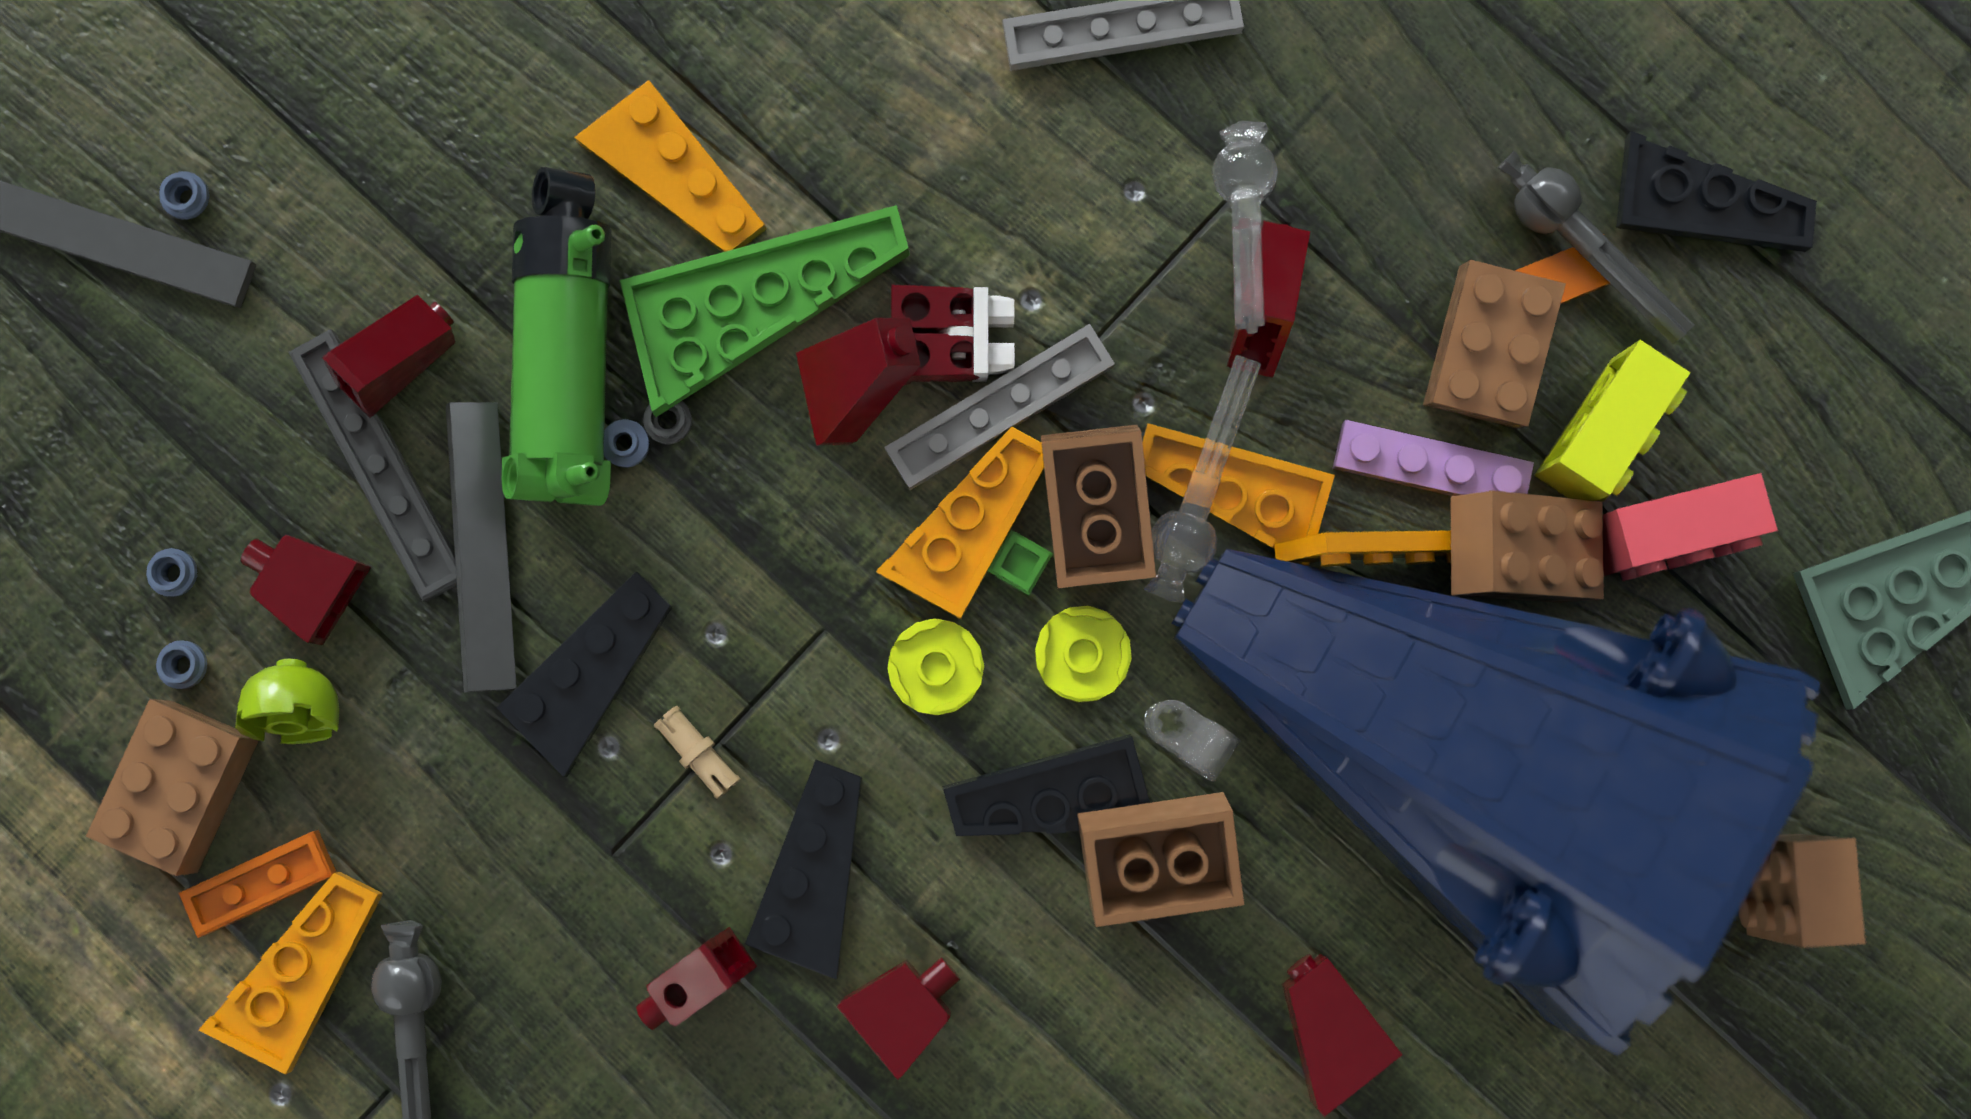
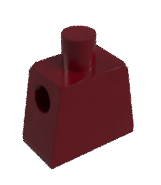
[240,535,371,645]
[636,927,757,1030]
[836,957,961,1080]

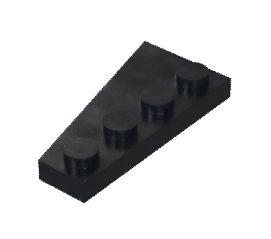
[1616,131,1817,252]
[497,571,673,777]
[943,734,1150,836]
[745,760,862,979]

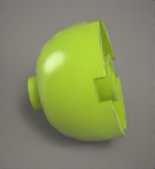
[235,659,339,744]

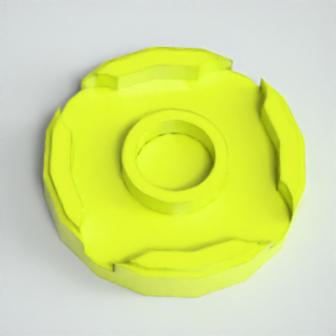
[1035,606,1132,702]
[887,618,984,716]

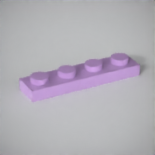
[1333,420,1534,496]

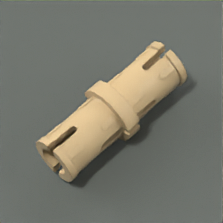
[654,706,741,799]

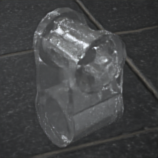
[1144,700,1241,782]

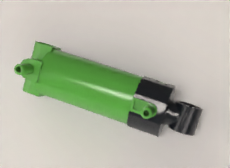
[501,167,612,506]

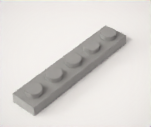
[1003,0,1244,71]
[884,324,1115,490]

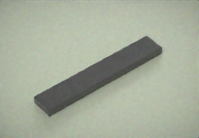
[0,180,257,309]
[289,329,457,602]
[446,402,516,693]

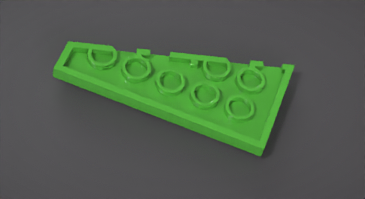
[620,205,910,417]

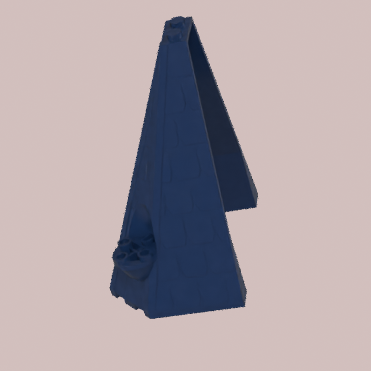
[1171,549,1820,1056]

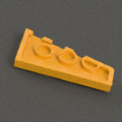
[574,80,767,252]
[1142,423,1335,566]
[876,427,1044,619]
[1274,530,1451,567]
[199,872,383,1075]

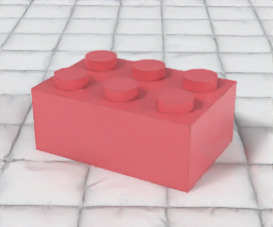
[1603,473,1778,581]

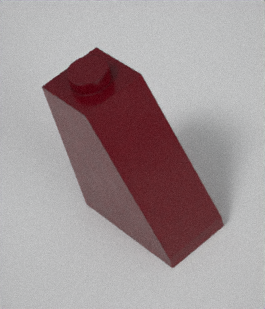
[1227,220,1310,378]
[322,294,456,418]
[796,318,921,446]
[1282,954,1402,1117]

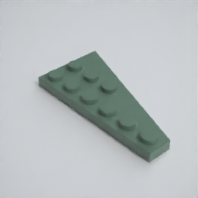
[1793,510,1971,710]

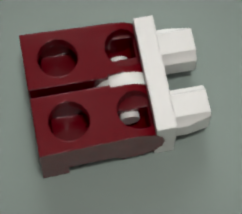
[891,285,1015,385]

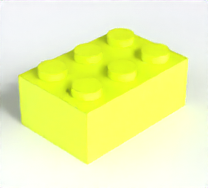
[1534,340,1690,502]

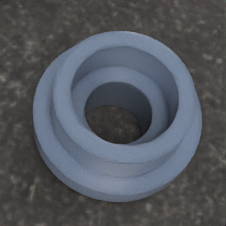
[159,171,209,219]
[604,419,650,468]
[146,548,197,597]
[156,640,207,689]

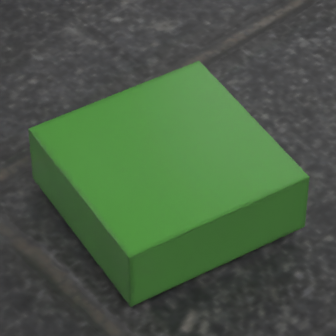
[987,529,1053,596]

